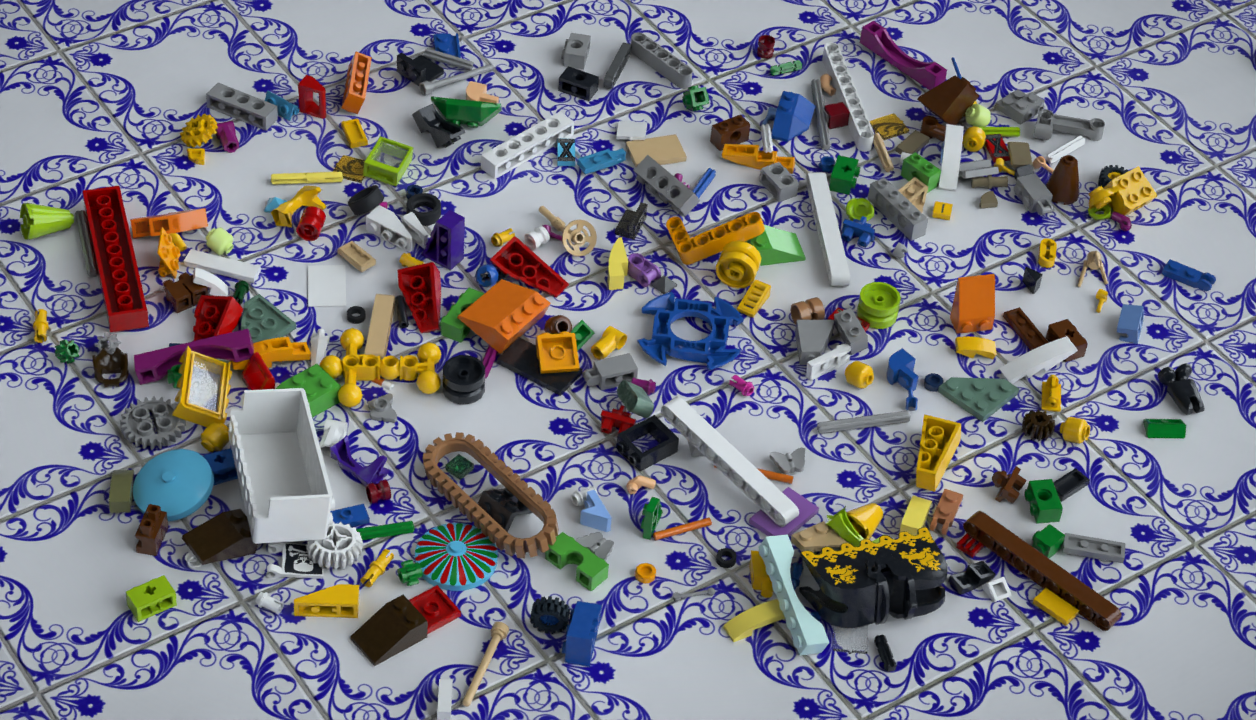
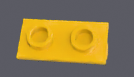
[1041,375,1061,412]

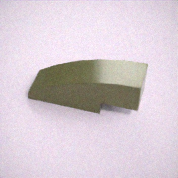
[109,470,134,513]

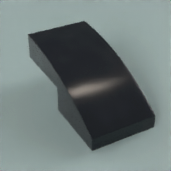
[948,561,996,595]

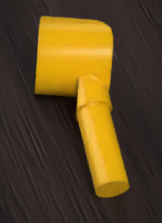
[994,158,1015,176]
[1095,288,1108,313]

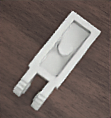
[806,343,851,380]

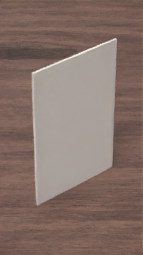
[308,265,346,307]

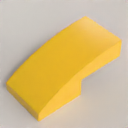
[955,336,997,359]

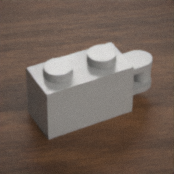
[1014,173,1054,215]
[582,353,638,390]

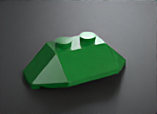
[431,96,502,128]

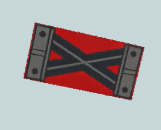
[985,134,1010,162]

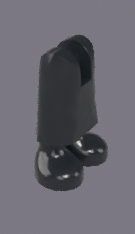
[1158,363,1204,415]

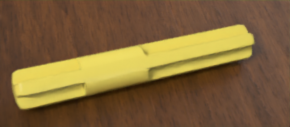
[271,172,343,185]

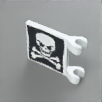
[266,542,324,579]

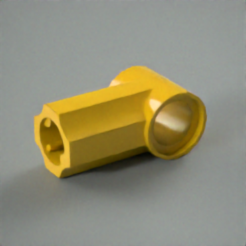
[591,326,627,360]

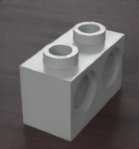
[760,162,799,202]
[834,307,868,355]

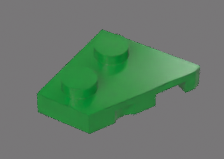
[641,497,663,540]

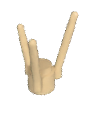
[1077,251,1108,287]

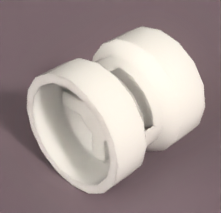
[524,226,550,250]

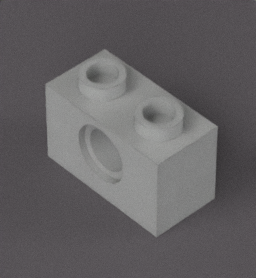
[561,33,591,70]

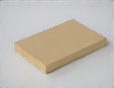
[626,134,687,168]

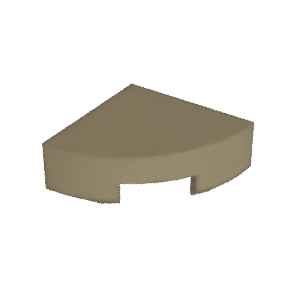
[980,191,998,209]

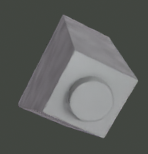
[795,320,835,365]

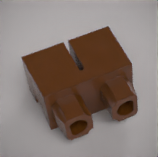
[163,272,208,314]
[135,504,169,556]

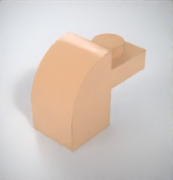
[466,81,499,103]

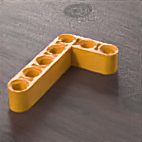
[666,212,765,265]

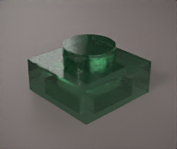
[445,454,474,480]

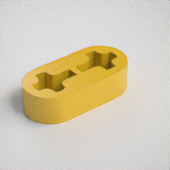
[1038,238,1057,268]

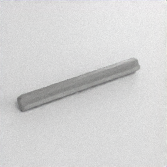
[75,210,98,277]
[817,411,911,434]

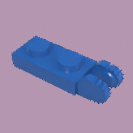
[1162,259,1216,292]

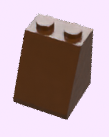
[917,75,979,125]

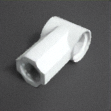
[320,419,348,457]

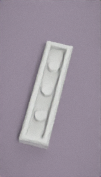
[184,249,261,283]

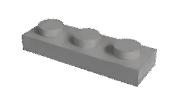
[1062,533,1125,563]

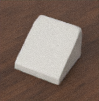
[981,577,1012,603]

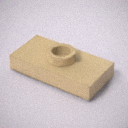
[338,241,376,273]

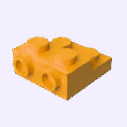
[535,331,580,374]

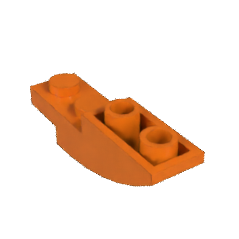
[130,208,208,238]

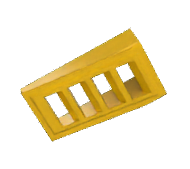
[737,280,771,317]

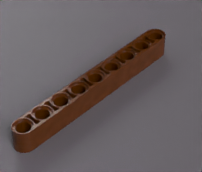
[963,511,1122,631]

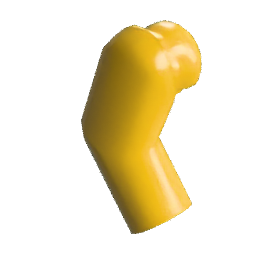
[170,233,187,252]

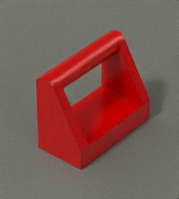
[298,75,326,119]
[242,352,275,390]

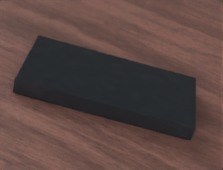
[497,337,582,396]

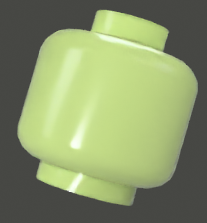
[965,104,991,127]
[205,227,234,255]

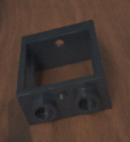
[616,415,679,472]

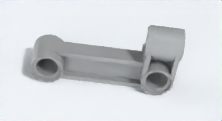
[1033,109,1105,141]

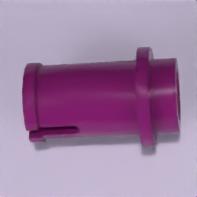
[631,377,656,395]

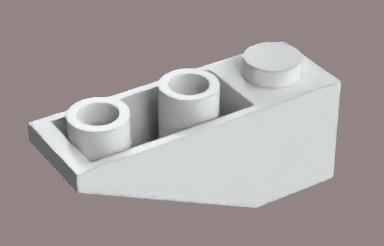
[366,205,412,252]

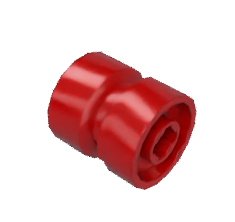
[296,206,326,241]

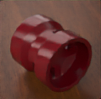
[757,35,775,59]
[366,479,391,504]

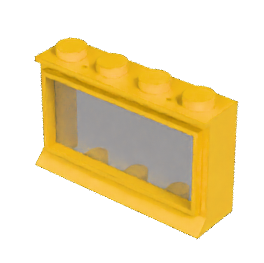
[172,346,232,427]

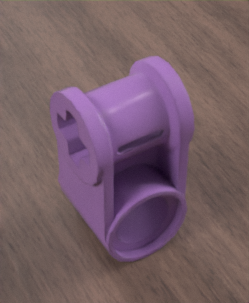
[628,253,661,287]

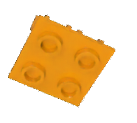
[157,227,181,279]

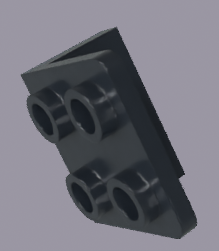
[397,53,444,86]
[477,487,533,532]

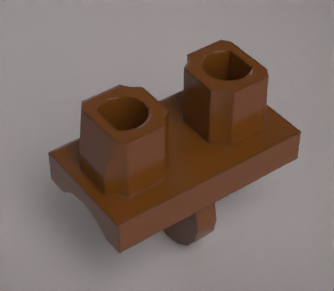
[992,466,1027,504]

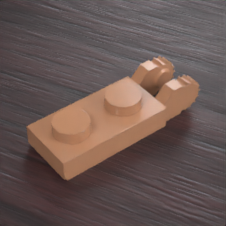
[929,489,963,535]

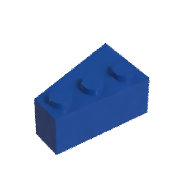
[562,601,602,667]

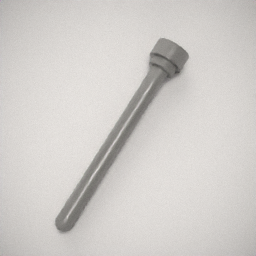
[419,64,494,96]

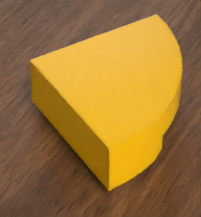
[187,148,205,165]

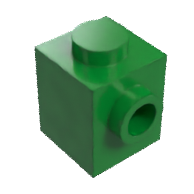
[1032,524,1065,559]

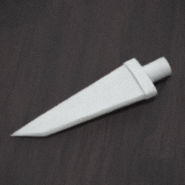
[310,329,330,366]

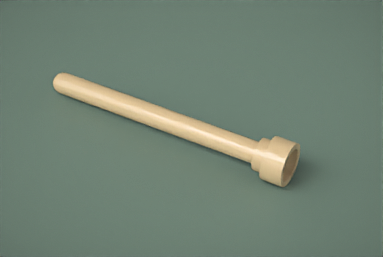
[462,622,509,707]

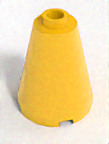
[846,503,883,540]

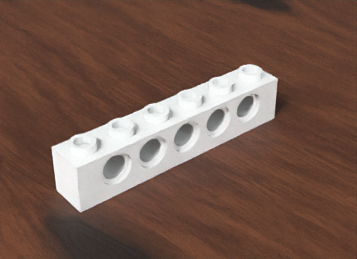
[481,112,574,179]

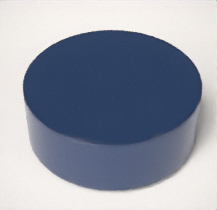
[924,373,944,392]

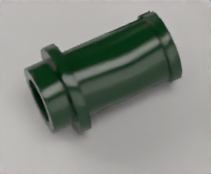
[232,280,250,305]

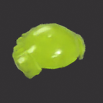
[846,198,874,222]

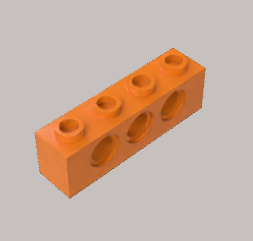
[341,51,372,114]

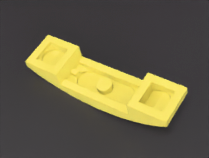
[724,599,785,642]

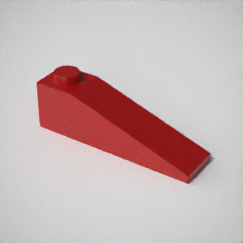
[489,236,569,298]
[397,262,441,333]
[192,295,243,342]

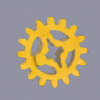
[180,113,218,148]

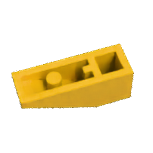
[294,584,360,618]

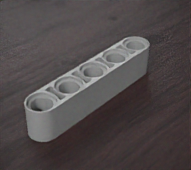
[631,32,693,89]

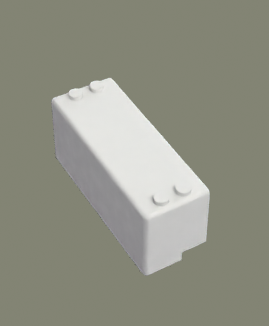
[228,388,335,544]

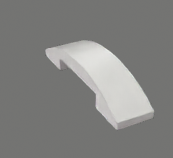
[938,124,964,191]

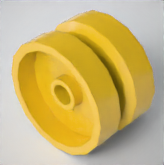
[716,241,761,288]

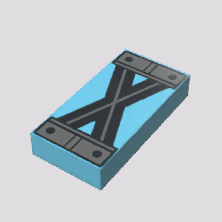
[557,138,575,166]

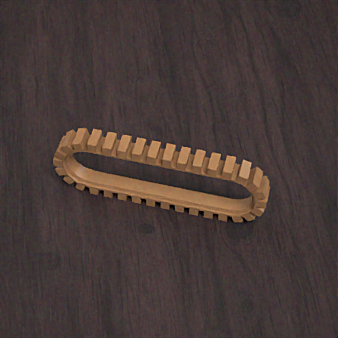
[423,432,559,558]

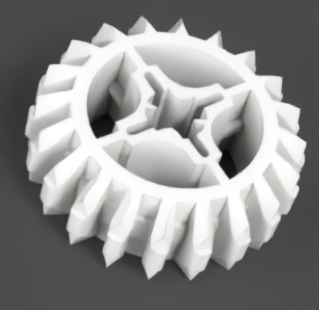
[306,521,363,570]

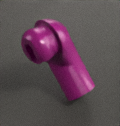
[1111,211,1132,231]

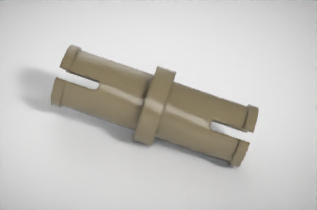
[971,175,1008,189]

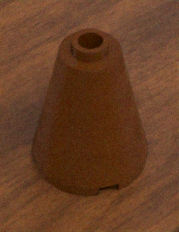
[1045,155,1080,205]

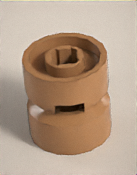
[790,297,825,325]

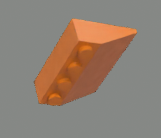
[457,279,551,354]

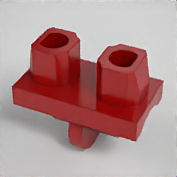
[601,405,636,434]

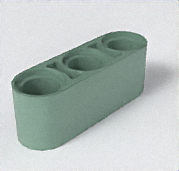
[617,380,654,419]

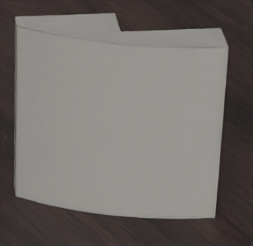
[958,159,999,178]

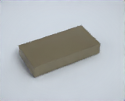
[896,130,930,154]

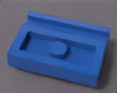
[434,33,461,58]

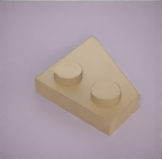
[898,177,928,213]
[791,521,847,552]

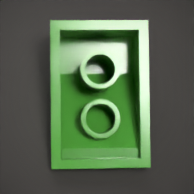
[745,225,806,266]

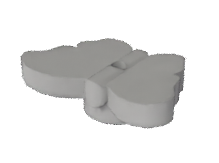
[368,393,397,423]
[770,448,805,474]
[576,532,614,561]

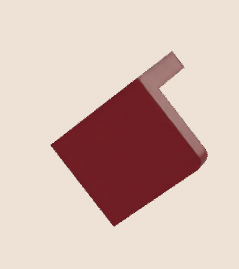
[824,102,850,129]

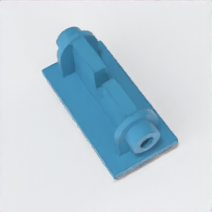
[265,91,299,121]

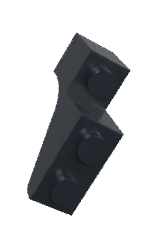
[412,104,466,148]

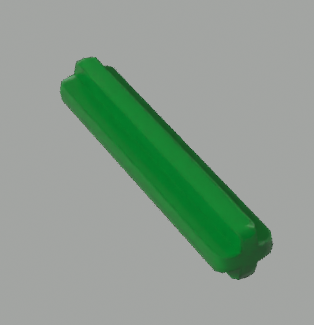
[356,521,414,540]

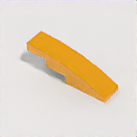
[722,144,796,174]

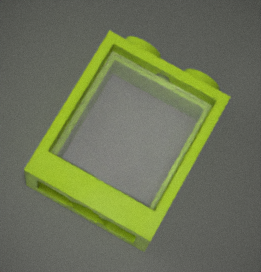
[363,136,414,186]

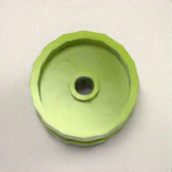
[857,282,901,329]

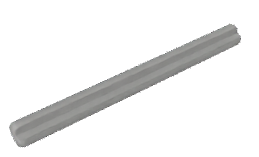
[811,79,831,150]

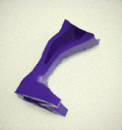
[330,435,389,487]

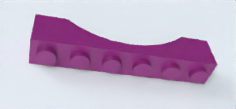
[860,20,947,90]
[134,328,254,385]

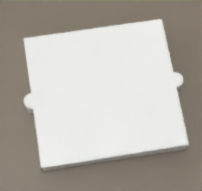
[616,121,647,141]

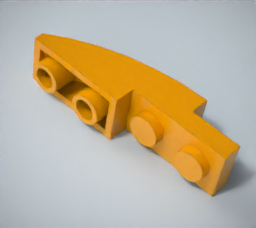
[230,337,311,370]

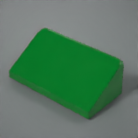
[571,320,595,352]
[1143,419,1186,438]

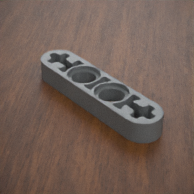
[604,42,632,89]

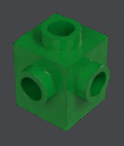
[682,85,709,111]

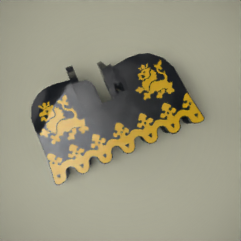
[799,527,947,628]

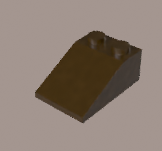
[182,509,258,565]
[351,594,428,666]

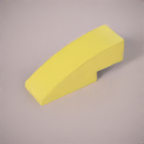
[607,237,628,290]
[899,496,932,535]

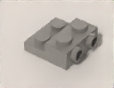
[995,89,1045,125]

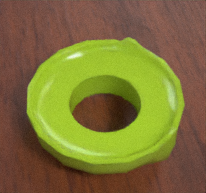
[1088,204,1111,220]

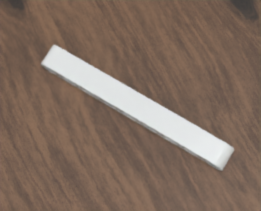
[822,42,874,152]
[806,172,850,286]
[661,396,799,527]

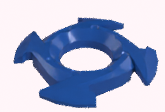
[637,292,744,370]

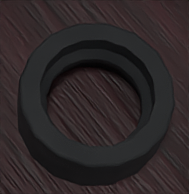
[348,185,384,216]
[406,193,441,226]

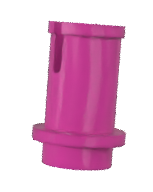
[729,375,755,396]

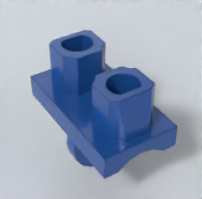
[842,216,875,248]

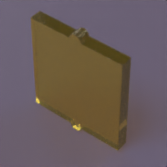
[869,113,909,140]
[333,155,365,183]

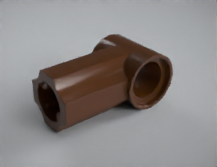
[920,116,946,141]

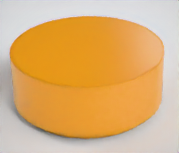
[635,563,656,584]

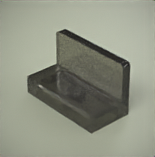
[615,202,648,240]

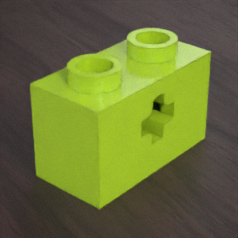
[126,575,177,622]

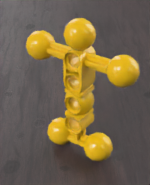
[319,328,441,408]

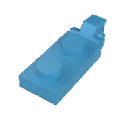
[577,148,626,175]

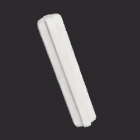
[761,124,773,153]
[1046,135,1085,164]

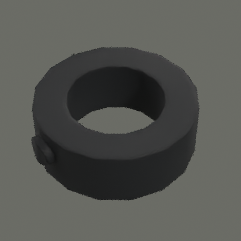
[347,306,366,324]
[716,548,737,568]

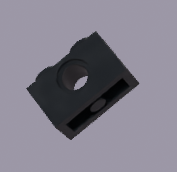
[558,66,599,101]

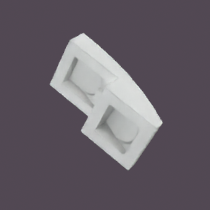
[193,267,228,296]

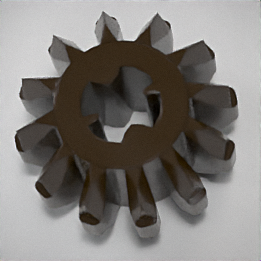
[1022,409,1055,442]

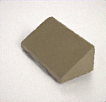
[1007,142,1033,169]

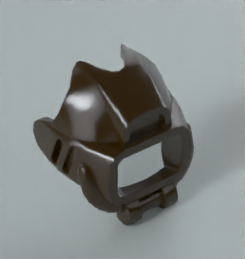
[93,347,129,388]

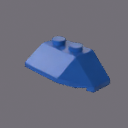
[771,91,816,142]

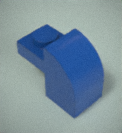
[886,348,919,391]

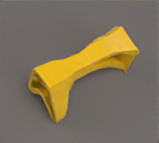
[271,186,326,228]

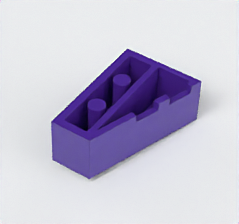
[421,210,465,271]

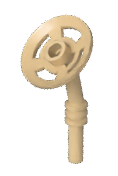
[538,206,597,256]

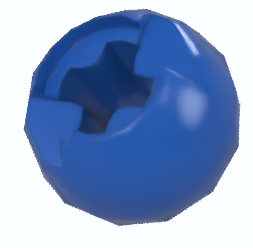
[475,264,499,288]

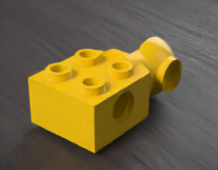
[1088,166,1158,216]

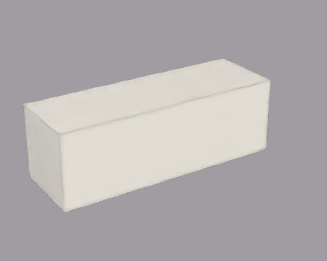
[437,679,453,720]

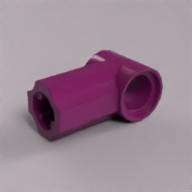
[215,121,239,153]

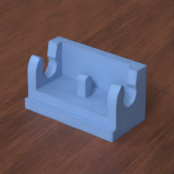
[1117,304,1144,344]

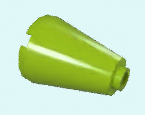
[20,203,74,240]

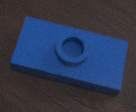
[330,504,370,527]

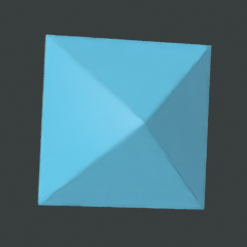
[264,197,287,213]

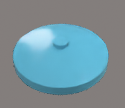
[133,449,214,521]

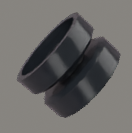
[443,355,485,404]

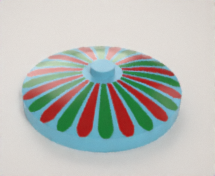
[415,523,498,591]

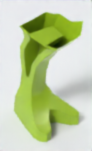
[826,506,880,547]

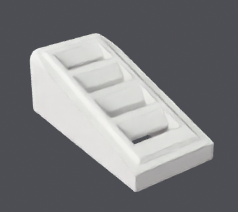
[402,212,428,249]

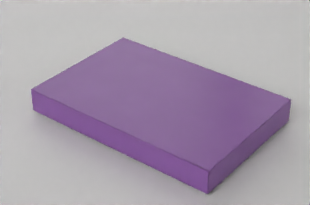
[749,487,819,537]

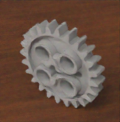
[120,396,186,450]

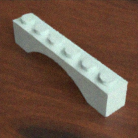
[758,534,830,656]

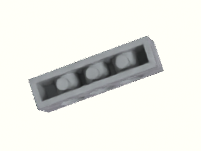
[206,83,278,131]
[633,155,700,216]
[868,178,928,241]

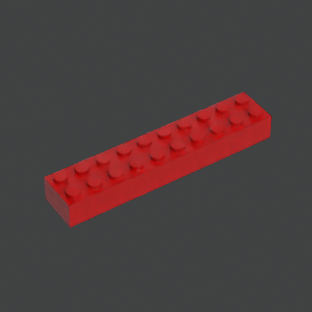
[82,186,149,332]

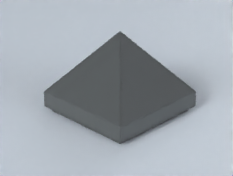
[651,275,677,294]

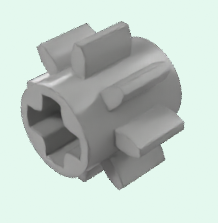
[95,332,121,354]

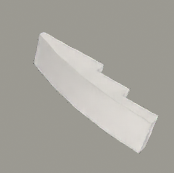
[999,336,1078,384]

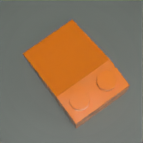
[950,274,995,334]

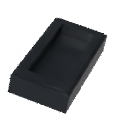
[1053,468,1090,502]

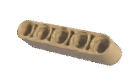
[364,294,395,360]

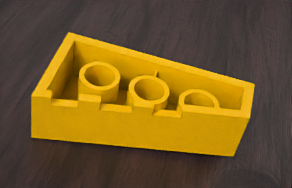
[916,414,961,492]

